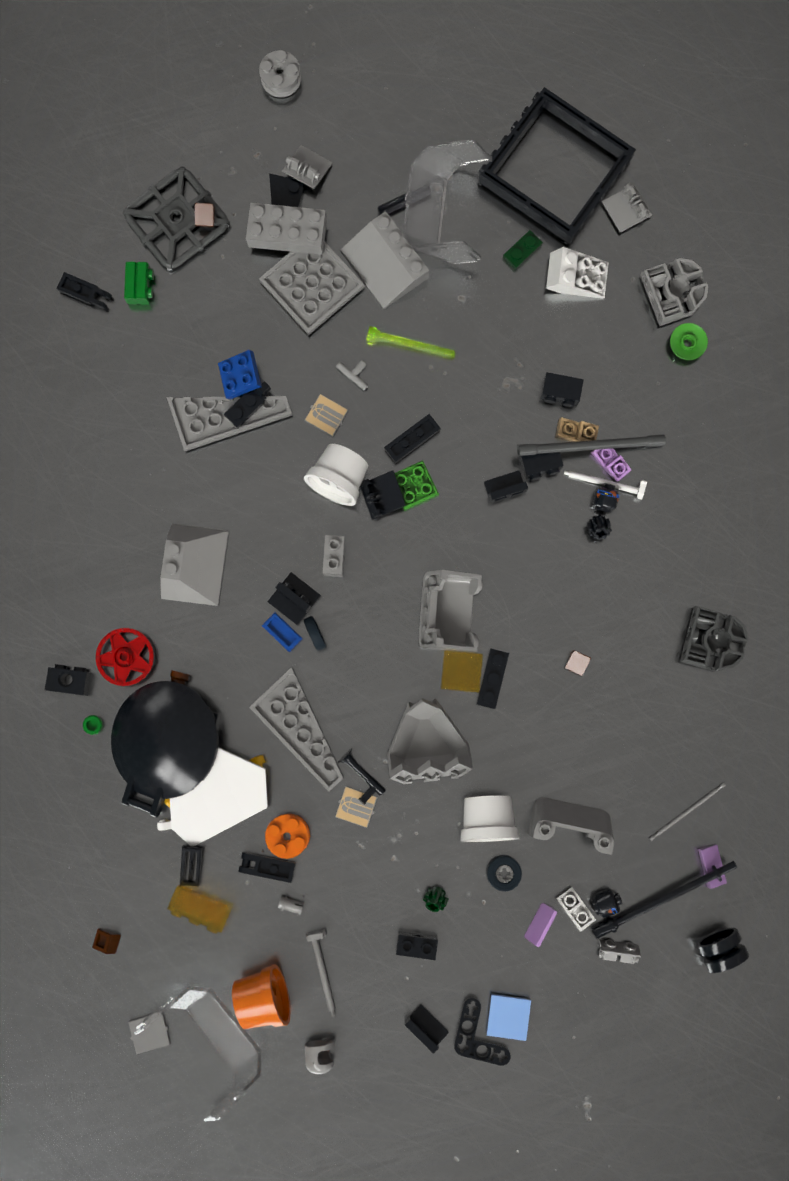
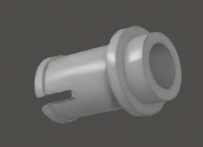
[278,896,304,915]

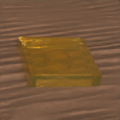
[441,650,483,693]

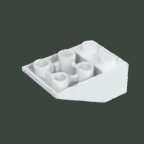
[546,247,609,299]

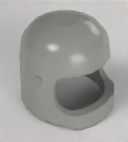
[305,1040,335,1074]

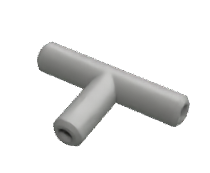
[336,360,368,390]

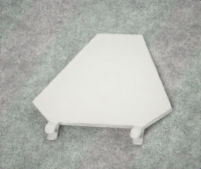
[157,747,268,846]

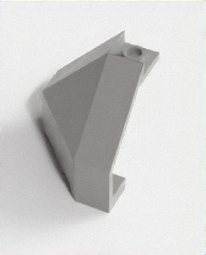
[387,698,473,784]

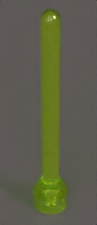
[366,326,455,358]

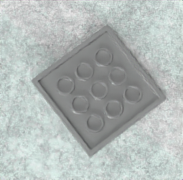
[259,241,365,335]

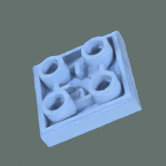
[486,994,531,1041]

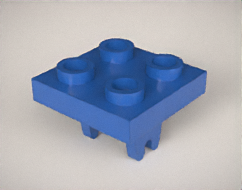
[218,350,262,400]

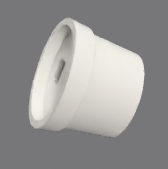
[304,444,368,506]
[460,796,520,842]

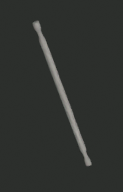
[649,783,725,841]

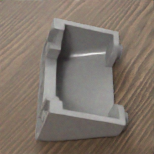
[419,570,483,652]
[528,797,614,855]

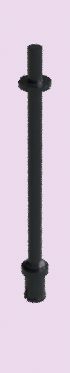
[591,861,737,939]

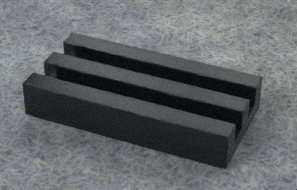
[180,845,203,887]

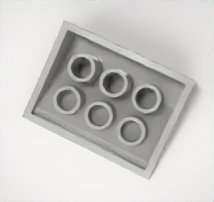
[341,211,430,309]

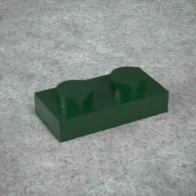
[503,230,543,270]

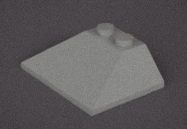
[160,524,229,606]

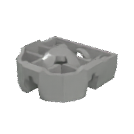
[640,258,708,326]

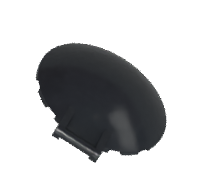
[111,681,219,818]

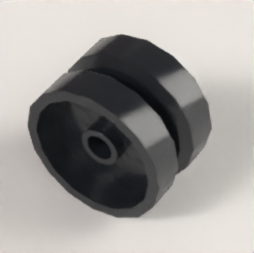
[697,928,749,973]

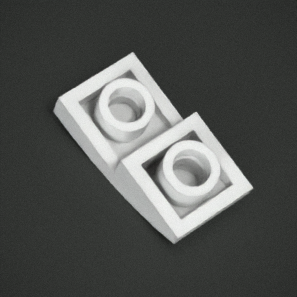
[556,887,596,932]

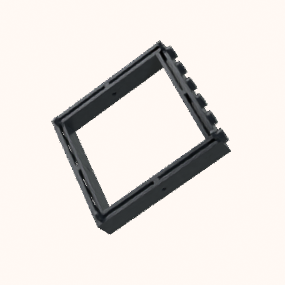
[478,87,636,244]

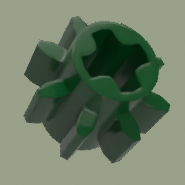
[423,887,449,912]

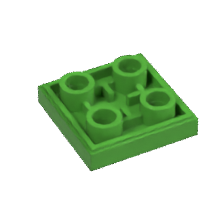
[395,460,439,511]

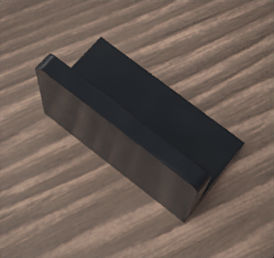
[484,470,528,503]
[405,1004,449,1054]

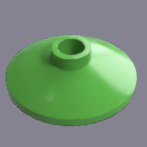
[670,323,708,360]

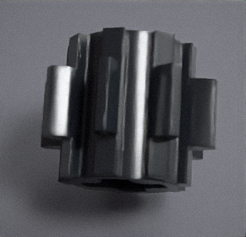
[587,515,612,540]

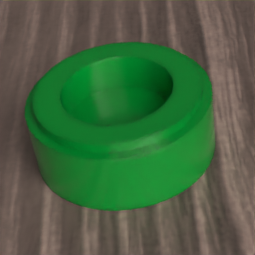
[83,715,104,735]

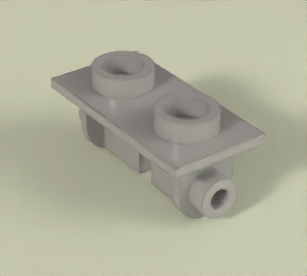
[598,939,641,964]

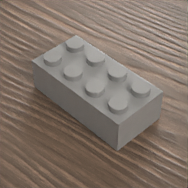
[246,203,327,255]

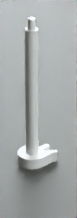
[564,471,647,500]

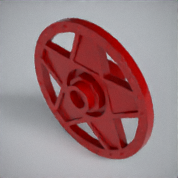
[96,628,154,686]

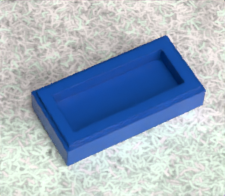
[262,612,303,652]

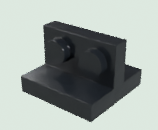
[267,572,321,626]

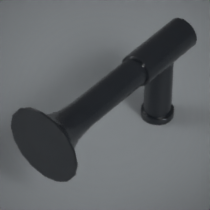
[338,748,386,805]

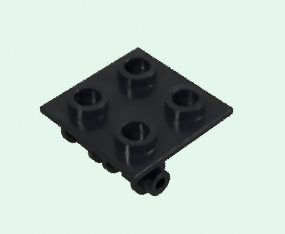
[360,470,406,520]

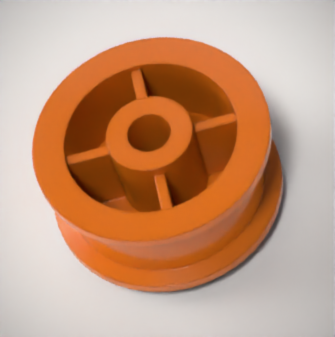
[265,813,310,859]

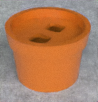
[232,964,291,1029]

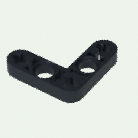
[454,996,511,1066]

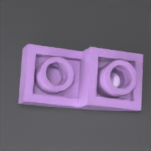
[591,449,631,482]

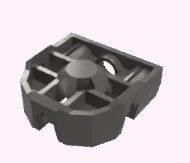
[680,606,748,672]

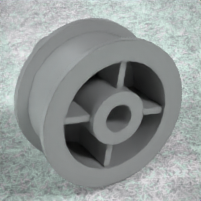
[259,50,301,98]

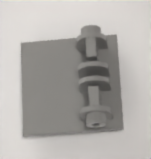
[282,145,333,189]
[602,183,652,233]

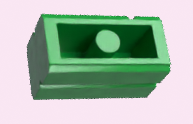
[124,262,154,305]

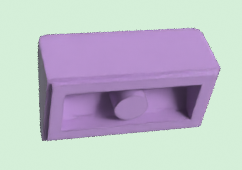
[698,844,727,889]
[524,903,557,947]

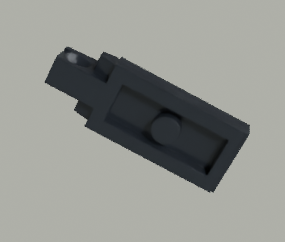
[224,381,271,429]

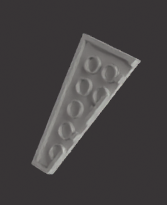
[166,396,292,451]
[249,667,343,792]

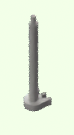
[306,929,335,1017]

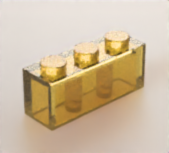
[167,885,233,934]

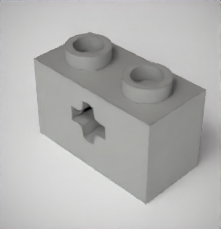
[323,535,345,577]

